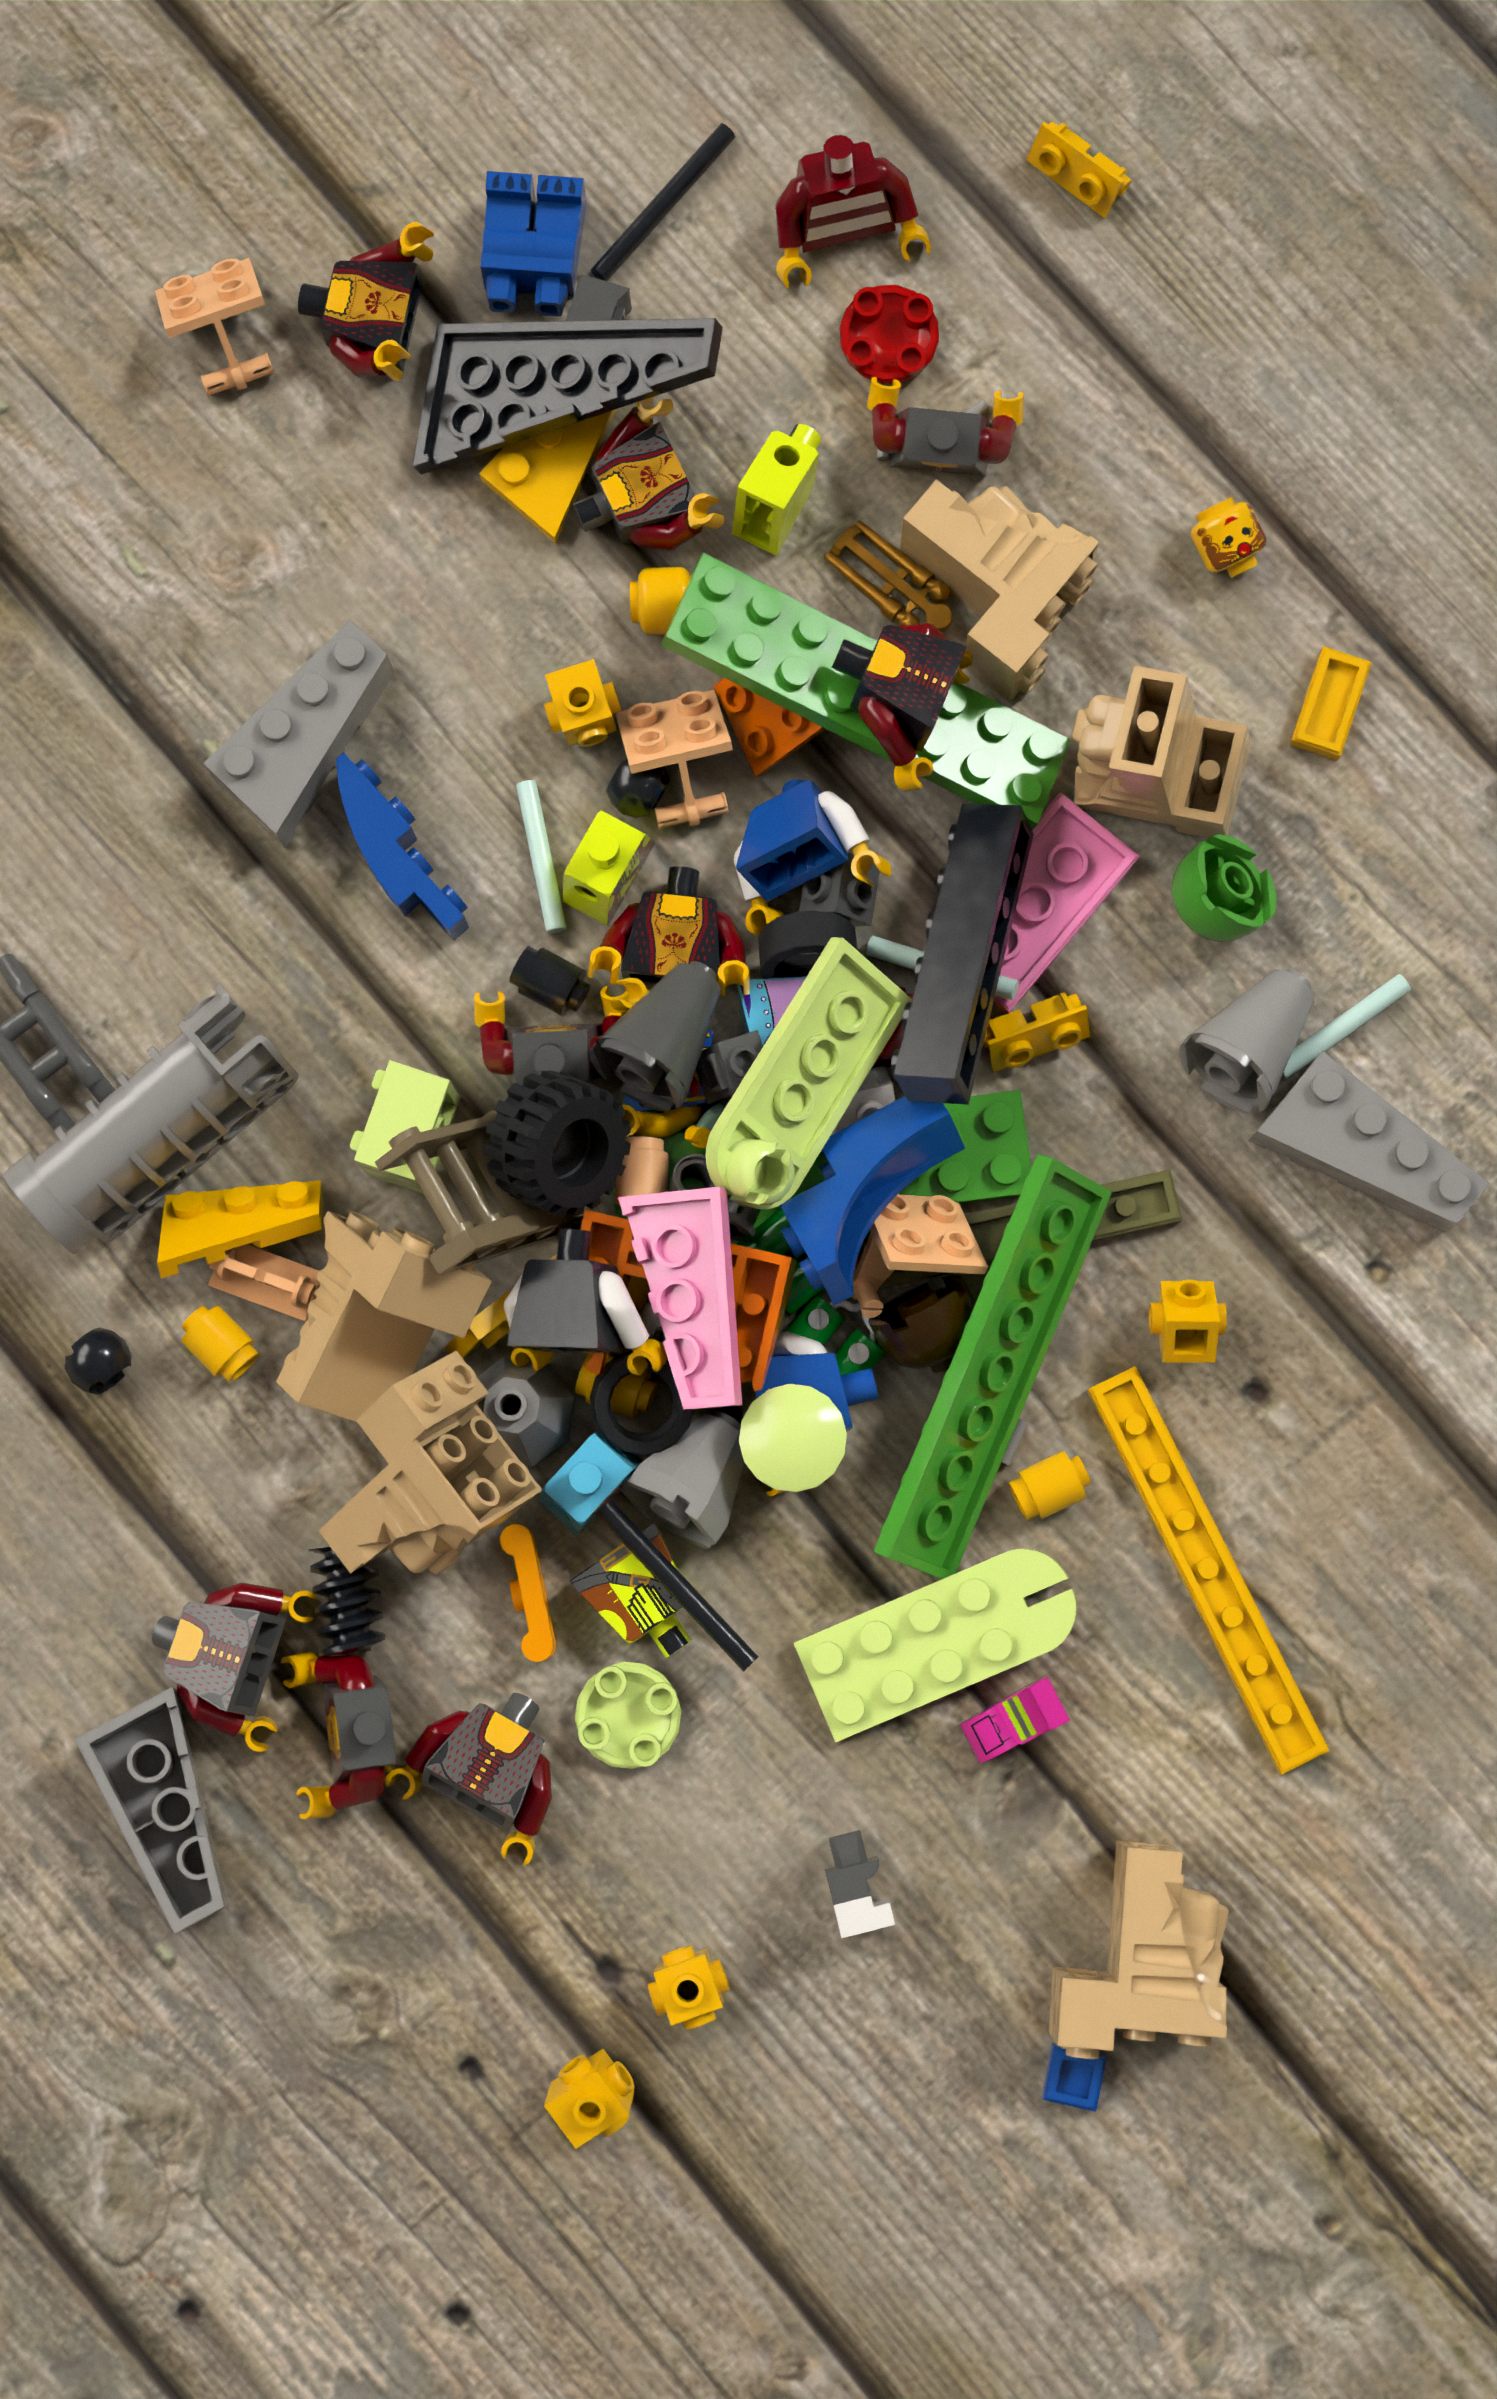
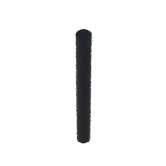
[591,123,735,281]
[596,1500,759,1672]

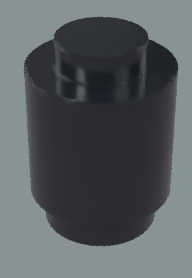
[509,946,591,1016]

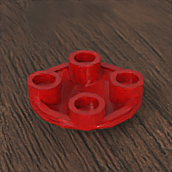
[839,285,939,384]

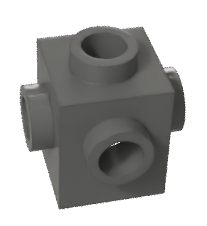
[799,853,880,927]

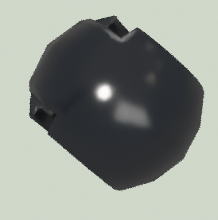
[606,758,670,818]
[65,1327,132,1395]

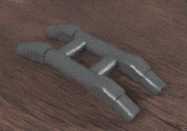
[0,954,115,1130]

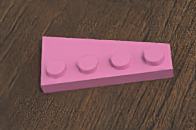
[618,1187,742,1409]

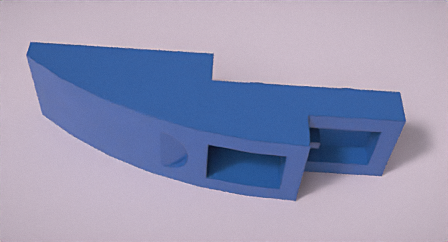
[336,752,469,941]

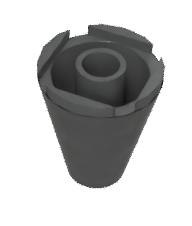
[589,961,721,1111]

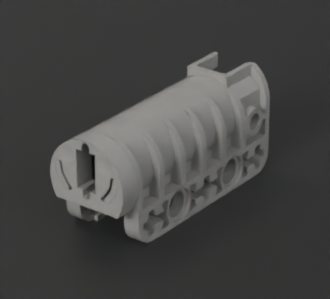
[2,984,299,1254]

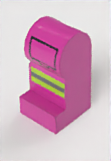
[960,1676,1070,1763]

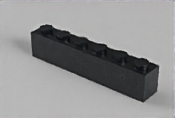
[891,804,1034,1105]

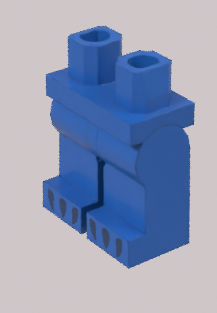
[480,171,587,317]

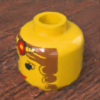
[1190,496,1267,578]

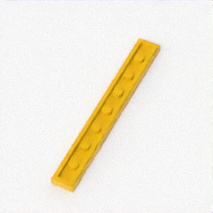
[1087,1366,1330,1774]

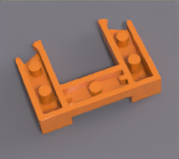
[580,1209,798,1391]

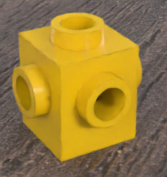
[544,659,622,747]
[1148,1280,1227,1363]
[647,1945,730,2030]
[544,2049,635,2149]

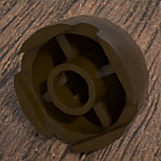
[868,1275,975,1373]

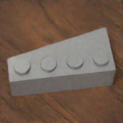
[203,619,395,849]
[1248,1051,1490,1232]
[75,1687,228,1934]

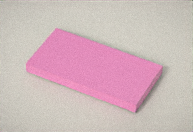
[993,792,1140,1014]

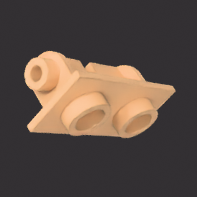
[208,1244,320,1322]

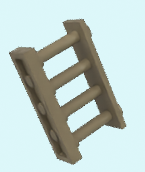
[375,1110,591,1275]

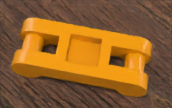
[500,1524,557,1662]

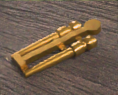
[824,520,952,632]

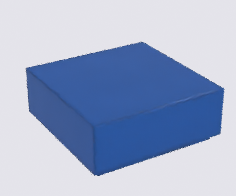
[1041,2043,1107,2112]

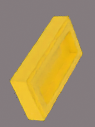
[1289,646,1372,761]

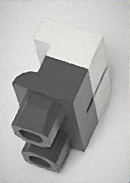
[825,1830,895,1938]

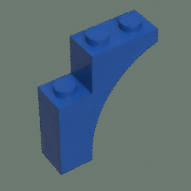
[780,1096,965,1306]

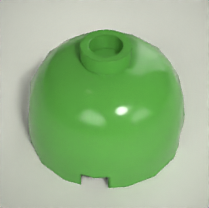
[1171,834,1277,942]

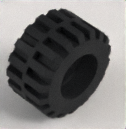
[484,1070,631,1217]

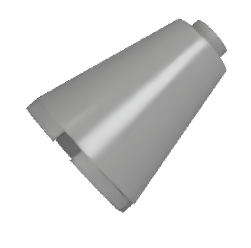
[1178,970,1314,1113]

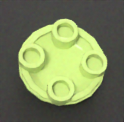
[739,1384,847,1492]
[575,1661,681,1769]

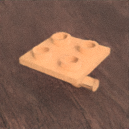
[155,258,275,397]
[615,690,733,829]
[852,1194,988,1318]

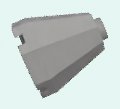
[477,1356,575,1468]
[620,1412,744,1550]

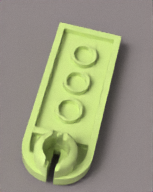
[706,937,912,1209]
[794,1548,1077,1742]

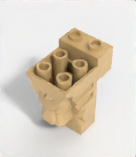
[900,479,1099,703]
[1072,666,1251,838]
[276,1211,492,1421]
[318,1351,542,1575]
[1049,1840,1229,2059]

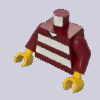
[775,135,931,289]

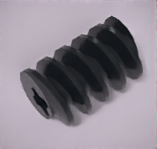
[308,1547,385,1657]

